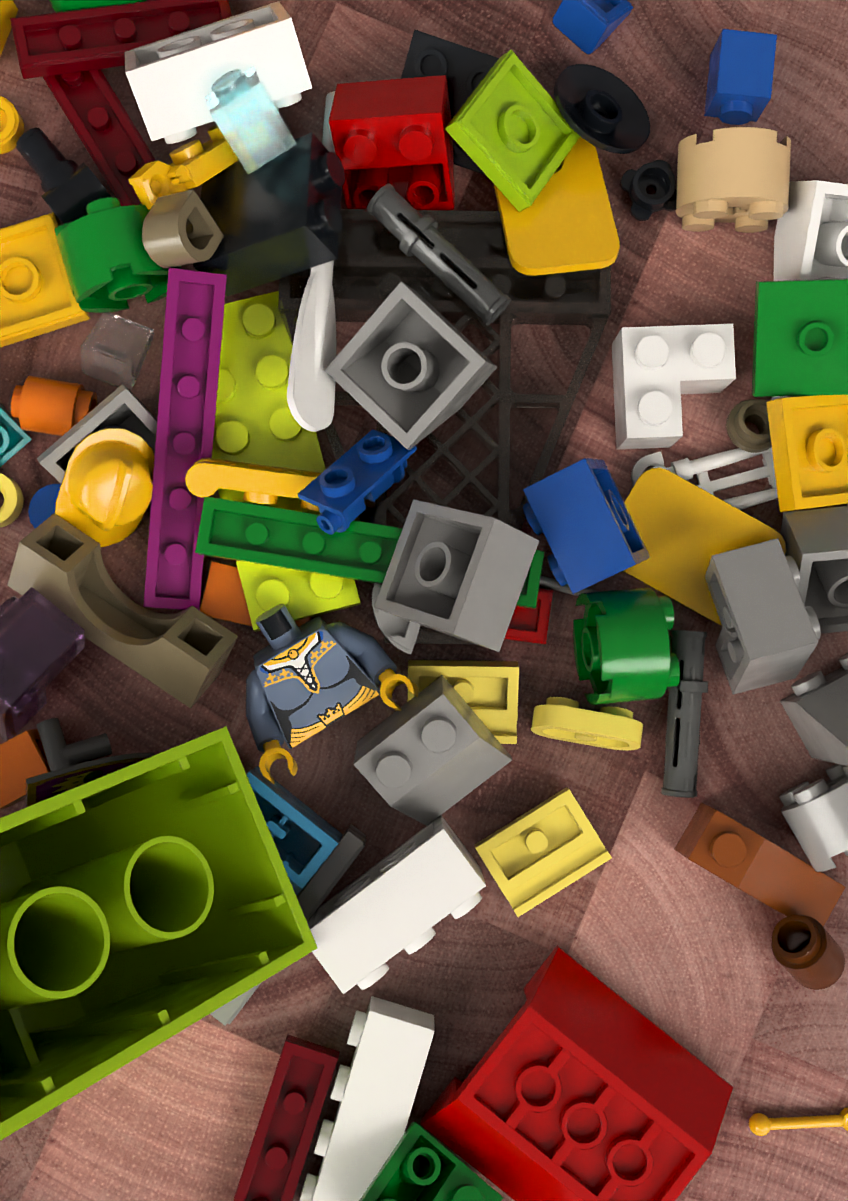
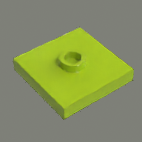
[445,50,580,212]

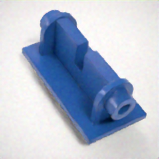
[298,429,417,535]

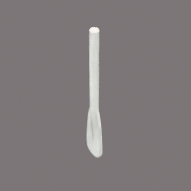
[287,91,336,432]

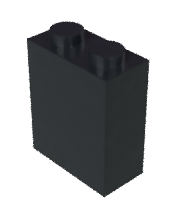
[193,132,345,297]

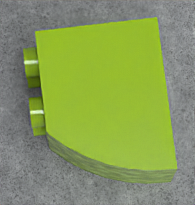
[0,726,317,1141]

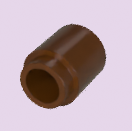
[771,915,845,990]

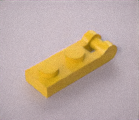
[185,458,321,511]

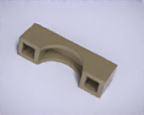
[7,513,238,708]

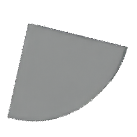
[372,583,421,655]

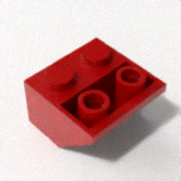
[329,75,455,217]

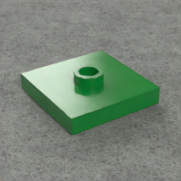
[752,279,848,397]

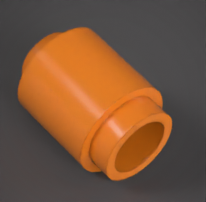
[11,376,97,436]

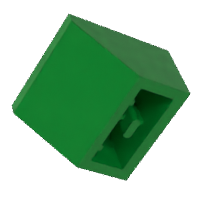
[359,1122,504,1201]

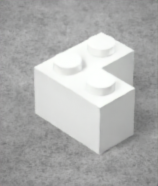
[612,323,736,450]

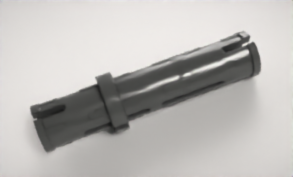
[366,183,511,326]
[661,630,709,798]

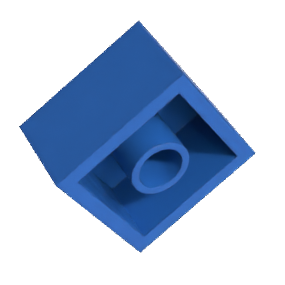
[523,458,651,594]

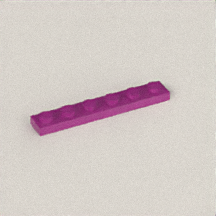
[143,268,227,610]

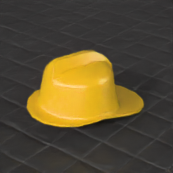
[55,428,155,547]

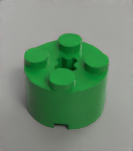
[55,197,182,313]
[573,588,680,705]

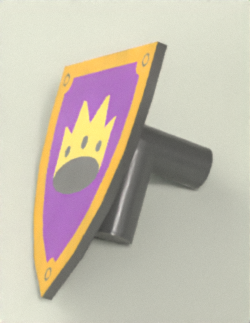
[26,718,155,807]

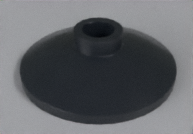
[554,64,650,154]

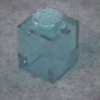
[205,66,297,174]

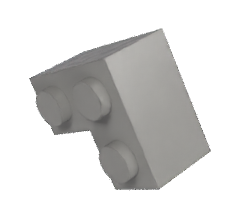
[705,538,821,695]

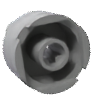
[778,764,848,872]

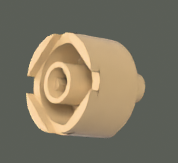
[676,127,791,233]

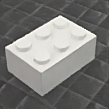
[125,1,312,144]
[307,815,486,994]

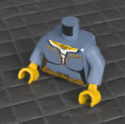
[246,604,419,784]

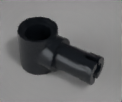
[16,128,111,224]

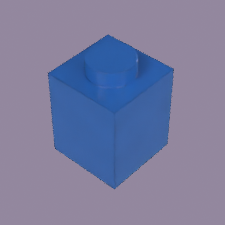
[704,29,777,125]

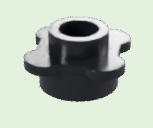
[620,160,677,221]

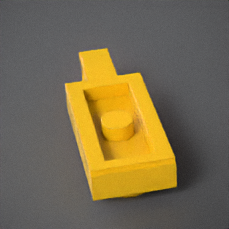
[128,118,270,210]

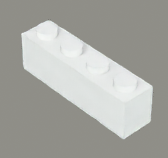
[299,996,435,1201]

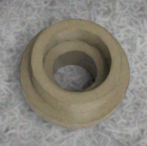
[726,399,772,453]

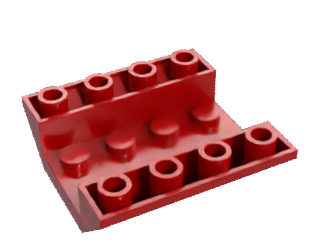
[421,945,733,1201]

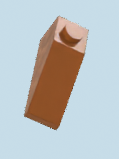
[674,803,846,927]

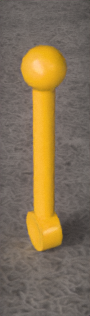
[748,1107,848,1136]

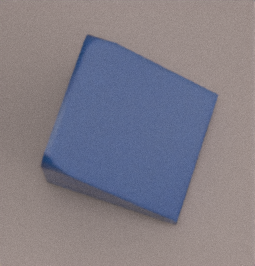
[552,0,634,54]

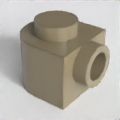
[142,189,224,268]

